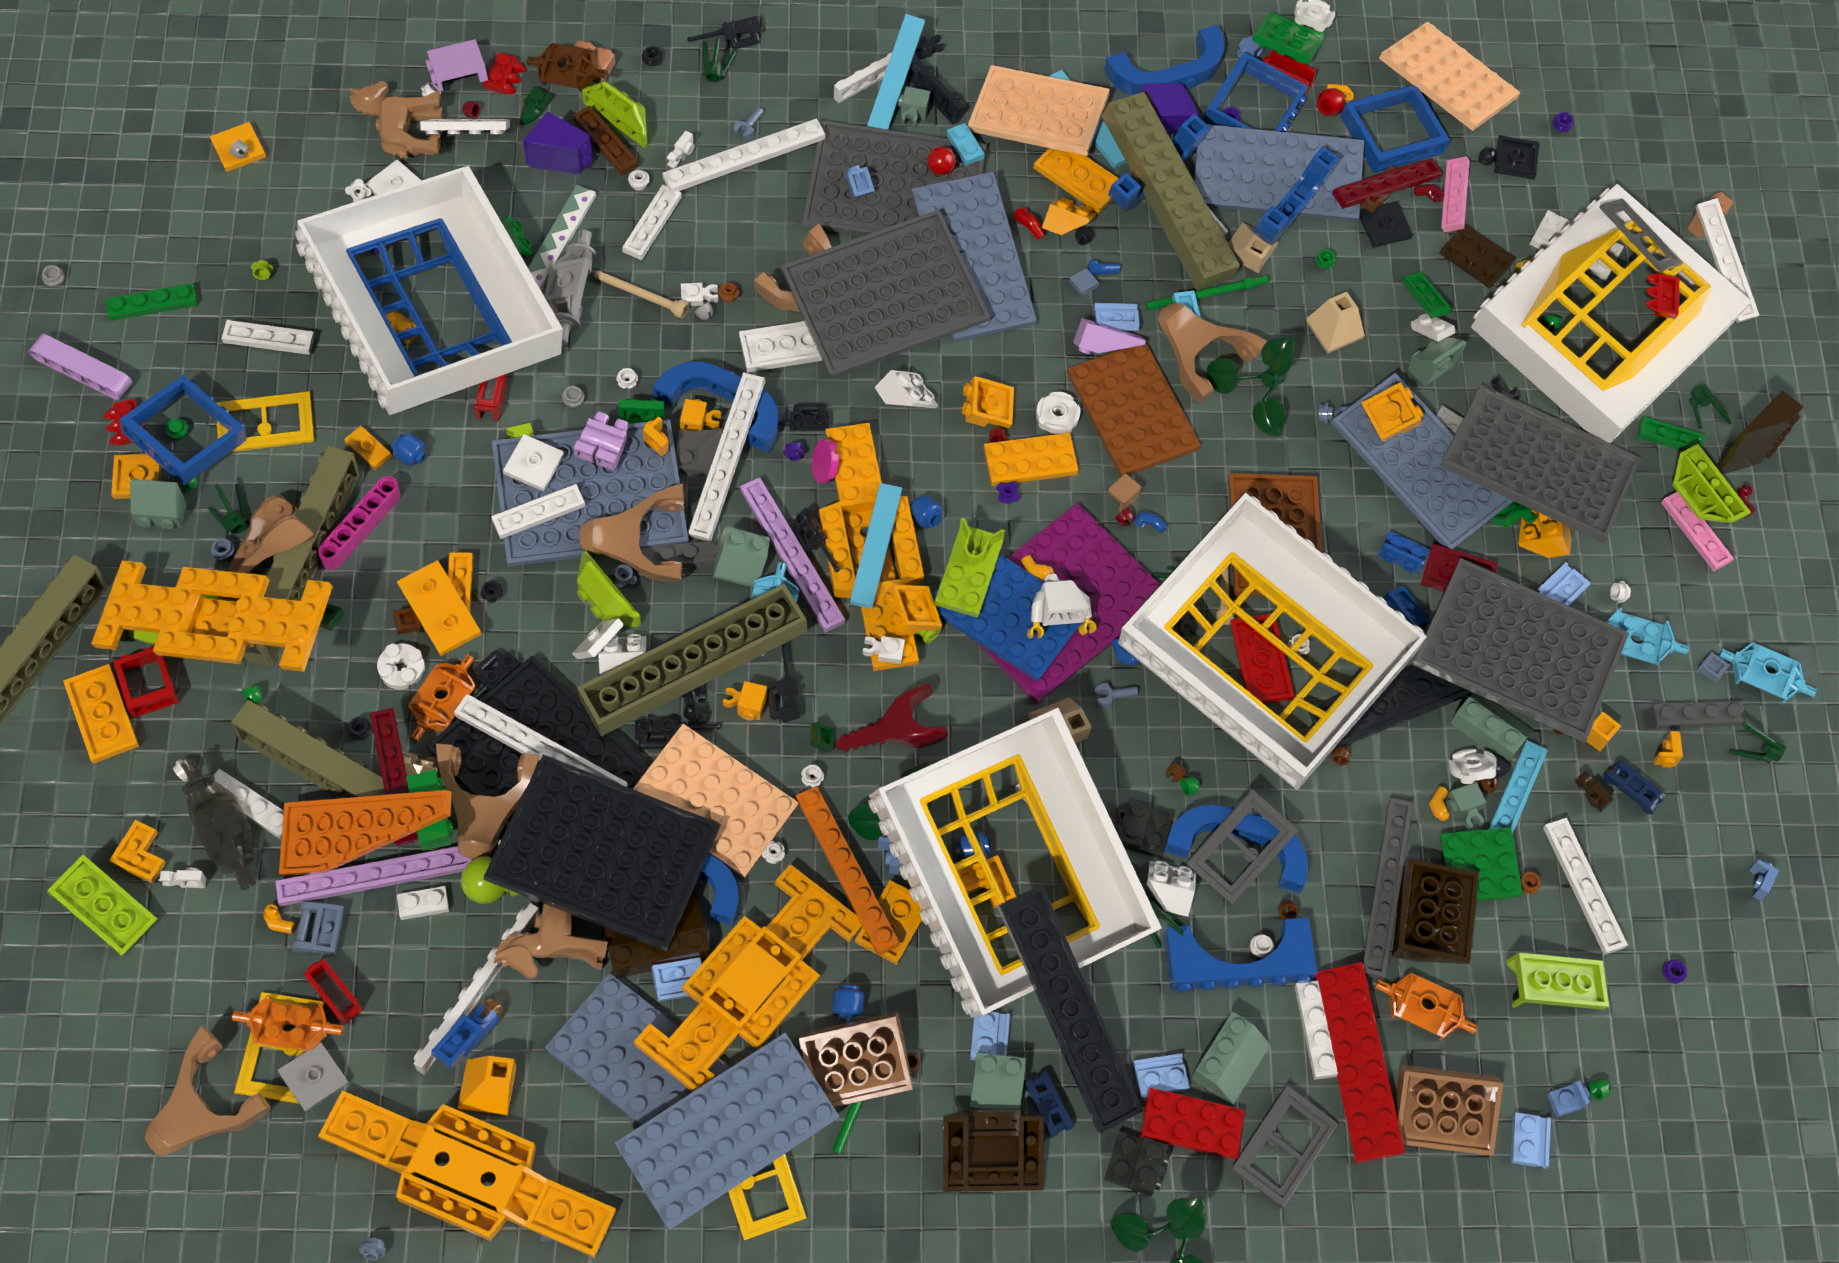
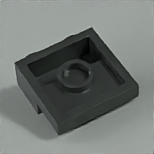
[1116,797,1174,859]
[1104,1131,1171,1196]

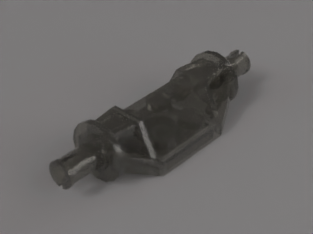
[181,758,256,890]

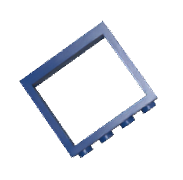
[1203,52,1308,132]
[1340,85,1450,173]
[120,375,246,486]

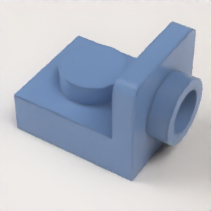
[844,165,875,198]
[878,835,900,874]
[1749,859,1779,901]
[1547,1080,1590,1117]

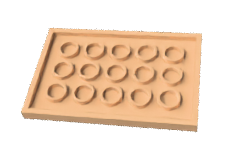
[1379,22,1520,131]
[968,65,1110,156]
[633,724,799,879]

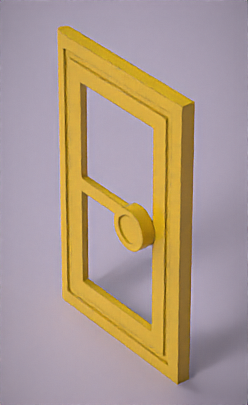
[216,391,314,452]
[234,992,325,1104]
[728,1154,807,1241]

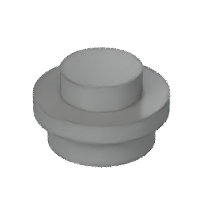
[42,265,65,287]
[562,386,584,408]

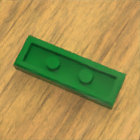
[1402,272,1451,319]
[1637,416,1706,451]

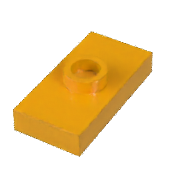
[344,426,392,470]

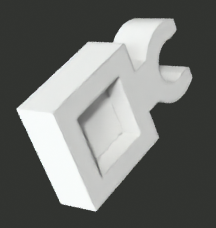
[667,131,694,169]
[681,283,718,306]
[863,636,905,664]
[159,868,207,888]

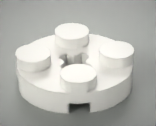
[1294,0,1335,32]
[1036,392,1080,434]
[377,644,425,690]
[1449,749,1497,784]

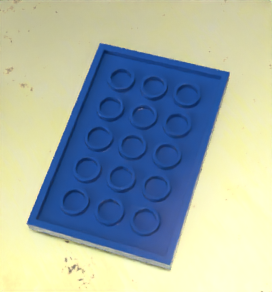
[932,553,1083,682]

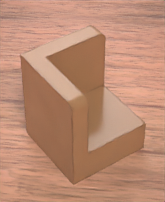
[1108,473,1142,512]

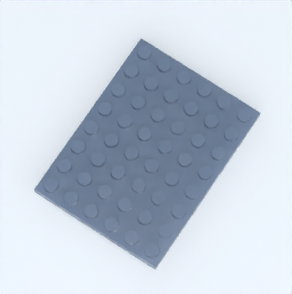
[492,419,689,567]

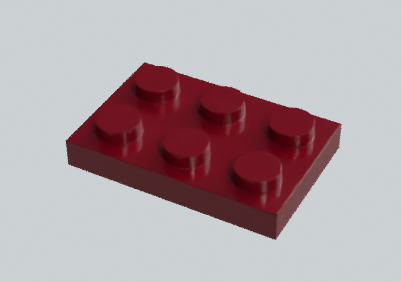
[1420,544,1498,592]

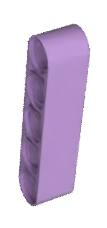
[28,334,132,400]

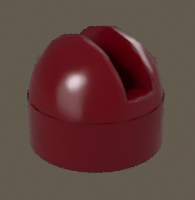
[462,101,480,119]
[989,426,1007,443]
[1115,507,1134,527]

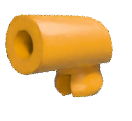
[1326,84,1354,103]
[1021,555,1054,580]
[1429,786,1450,821]
[263,904,295,934]

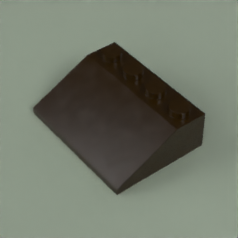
[1717,390,1804,475]
[1392,859,1479,964]
[605,890,710,979]

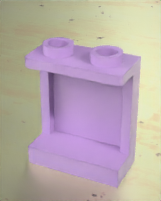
[425,39,488,92]

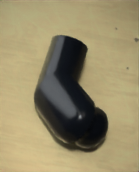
[1491,377,1521,400]

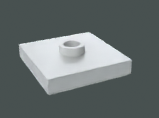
[365,160,421,196]
[503,434,564,492]
[572,618,623,659]

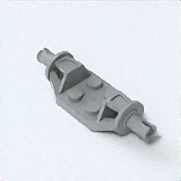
[544,230,596,346]

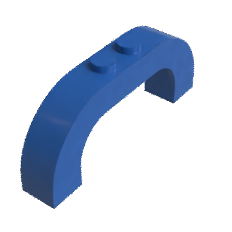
[1104,25,1224,96]
[1108,114,1210,211]
[1253,146,1340,246]
[653,362,778,453]
[1164,805,1308,894]
[699,855,739,927]

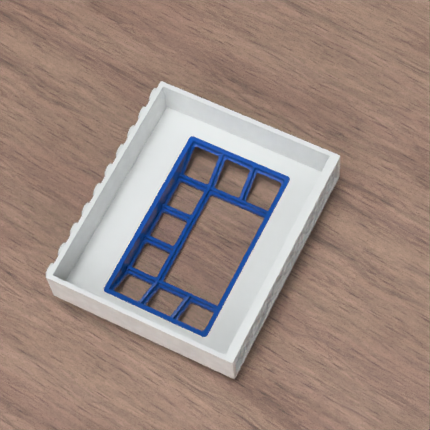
[295,166,563,415]

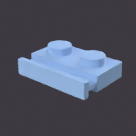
[1094,303,1140,331]
[1536,562,1591,606]
[651,958,702,1002]
[970,1012,1010,1061]
[1133,1053,1189,1098]
[1510,1112,1551,1169]

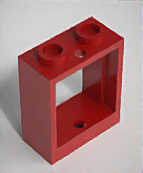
[113,647,179,718]

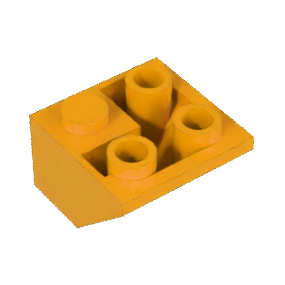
[1042,198,1097,235]
[1518,510,1572,558]
[458,1056,517,1116]

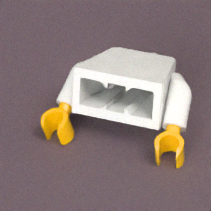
[1027,574,1096,639]

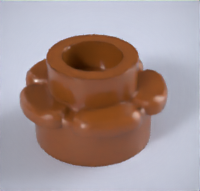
[718,282,740,303]
[1520,872,1541,894]

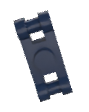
[1603,759,1666,815]
[1023,1071,1073,1138]

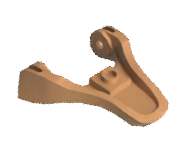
[754,224,831,312]
[1158,303,1267,403]
[579,483,684,582]
[227,494,314,574]
[436,744,540,859]
[144,1026,271,1156]

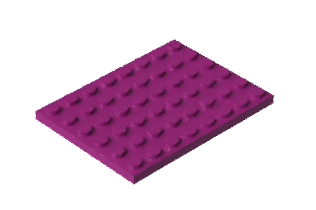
[975,503,1161,705]

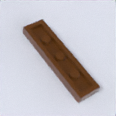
[573,105,639,176]

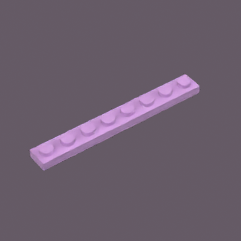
[740,477,845,633]
[275,846,472,907]

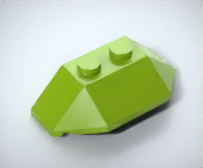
[582,81,647,148]
[1672,444,1751,523]
[576,550,641,627]

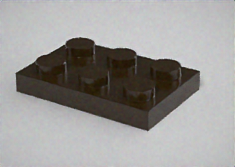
[1439,223,1516,289]

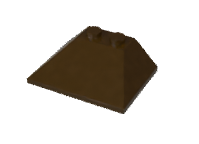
[943,1109,1044,1192]

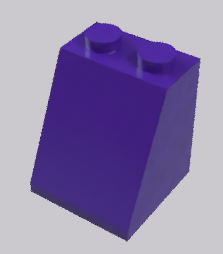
[1137,84,1199,135]
[523,112,593,174]

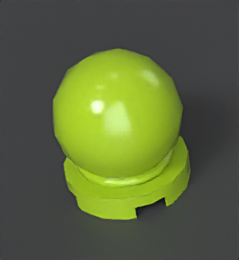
[461,856,520,904]

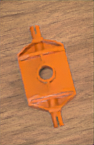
[408,654,477,742]
[1375,973,1478,1041]
[232,995,344,1051]

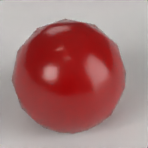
[1316,88,1345,117]
[927,147,956,176]

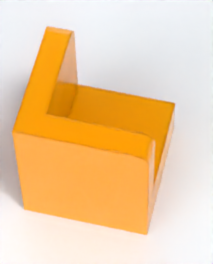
[1586,712,1621,751]

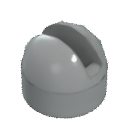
[229,139,249,159]
[694,302,713,320]

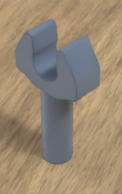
[734,107,764,141]
[1094,683,1138,708]

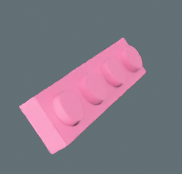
[1441,156,1470,232]
[1661,492,1734,572]

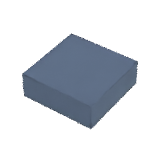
[1069,268,1099,296]
[1697,651,1730,683]

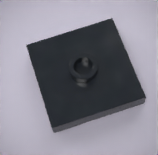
[1494,135,1539,180]
[1359,201,1413,248]

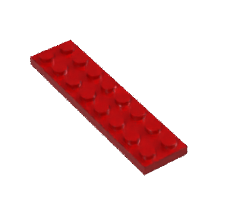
[1316,962,1406,1164]

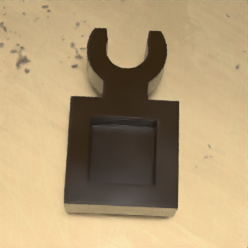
[1575,771,1614,813]

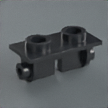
[681,684,709,725]

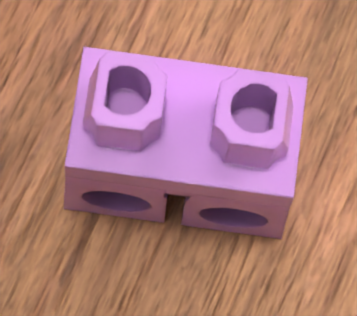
[573,411,628,471]

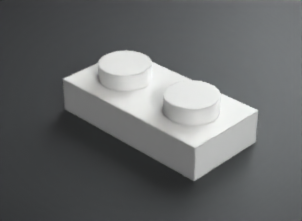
[1411,314,1455,342]
[397,886,449,920]

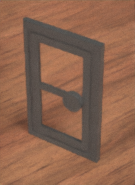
[1599,199,1683,273]
[1186,789,1299,905]
[1231,1085,1339,1209]

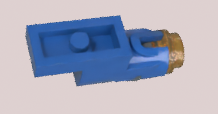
[431,998,504,1069]

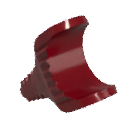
[836,684,948,752]

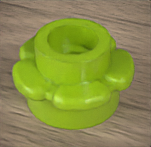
[251,260,273,280]

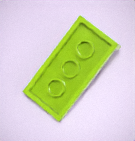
[935,518,1005,618]
[47,855,157,957]
[1506,953,1609,1010]

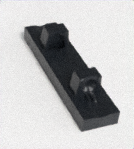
[907,54,965,124]

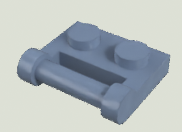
[291,902,345,955]

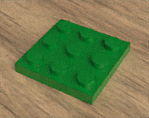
[1252,12,1326,64]
[1440,827,1523,902]

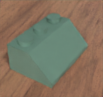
[1450,693,1533,764]
[1191,1012,1270,1106]

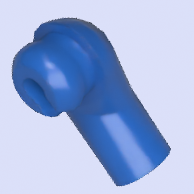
[1088,260,1120,275]
[1134,511,1168,534]
[1112,638,1140,666]

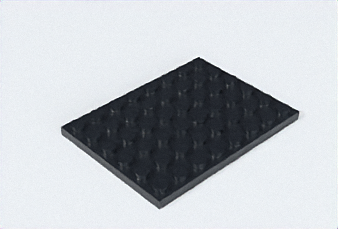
[426,656,649,828]
[484,754,721,952]

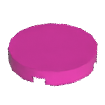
[811,439,839,484]

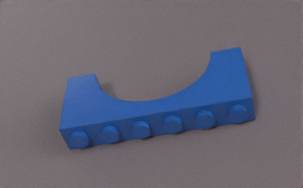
[1163,918,1317,992]

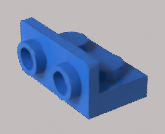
[1378,531,1430,574]
[1383,586,1431,628]

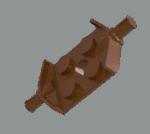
[526,43,608,92]

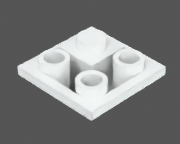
[874,370,939,408]
[598,634,646,675]
[1147,861,1196,917]

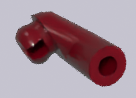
[1414,185,1445,203]
[1736,484,1757,518]

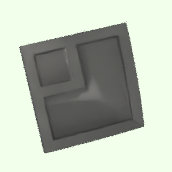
[676,428,723,476]

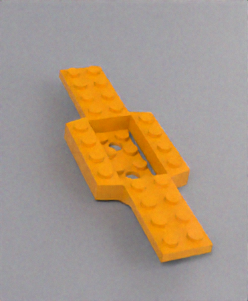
[819,423,924,671]
[318,1090,617,1258]

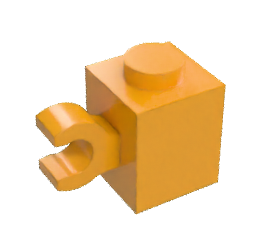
[680,399,722,430]
[723,681,767,721]

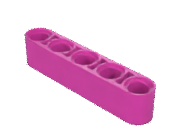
[318,476,401,570]

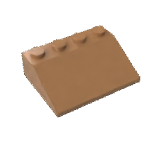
[799,1012,913,1107]
[1396,1064,1503,1156]

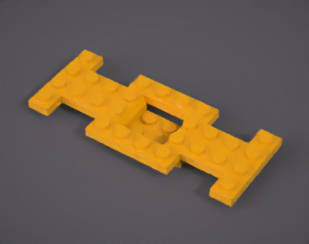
[91,561,333,672]
[633,864,862,1092]

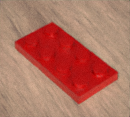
[1229,614,1294,704]
[1140,1087,1245,1160]

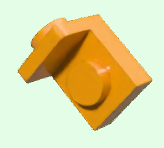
[643,417,668,457]
[1653,731,1683,768]

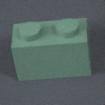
[1408,337,1467,387]
[130,479,187,529]
[713,526,770,588]
[970,1052,1026,1110]

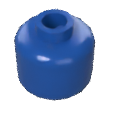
[392,433,427,467]
[910,495,942,529]
[955,831,992,864]
[831,984,865,1021]

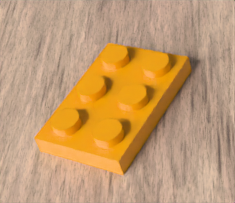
[855,880,922,965]

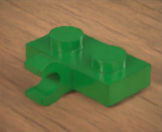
[1491,501,1539,527]

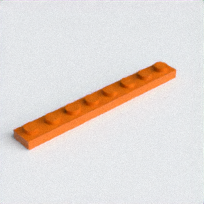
[795,786,900,956]

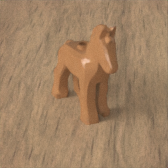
[349,81,443,159]
[493,904,608,979]

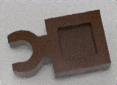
[393,608,422,635]

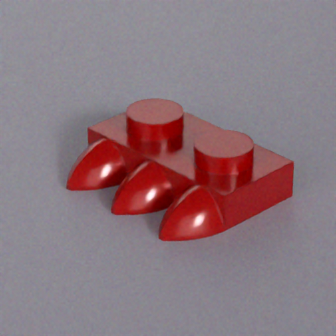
[483,52,527,95]
[1645,273,1680,319]
[103,398,143,446]

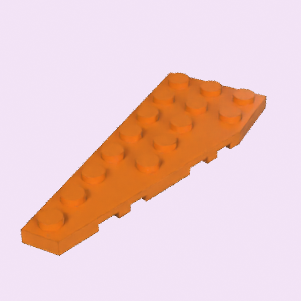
[279,790,452,876]

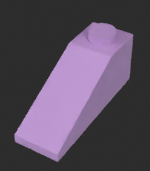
[1073,318,1146,354]

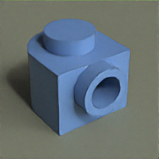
[1237,35,1265,59]

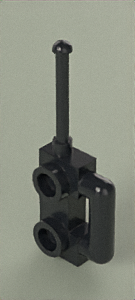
[687,16,762,49]
[750,403,830,432]
[792,508,840,572]
[767,643,801,722]
[472,650,521,699]
[635,718,721,750]

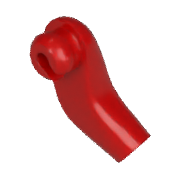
[1014,207,1045,240]

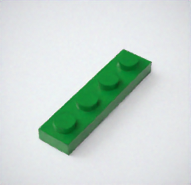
[105,283,198,321]

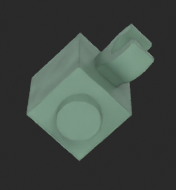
[898,86,930,126]
[1446,782,1486,830]

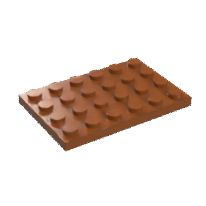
[1066,342,1201,477]
[1228,473,1322,597]

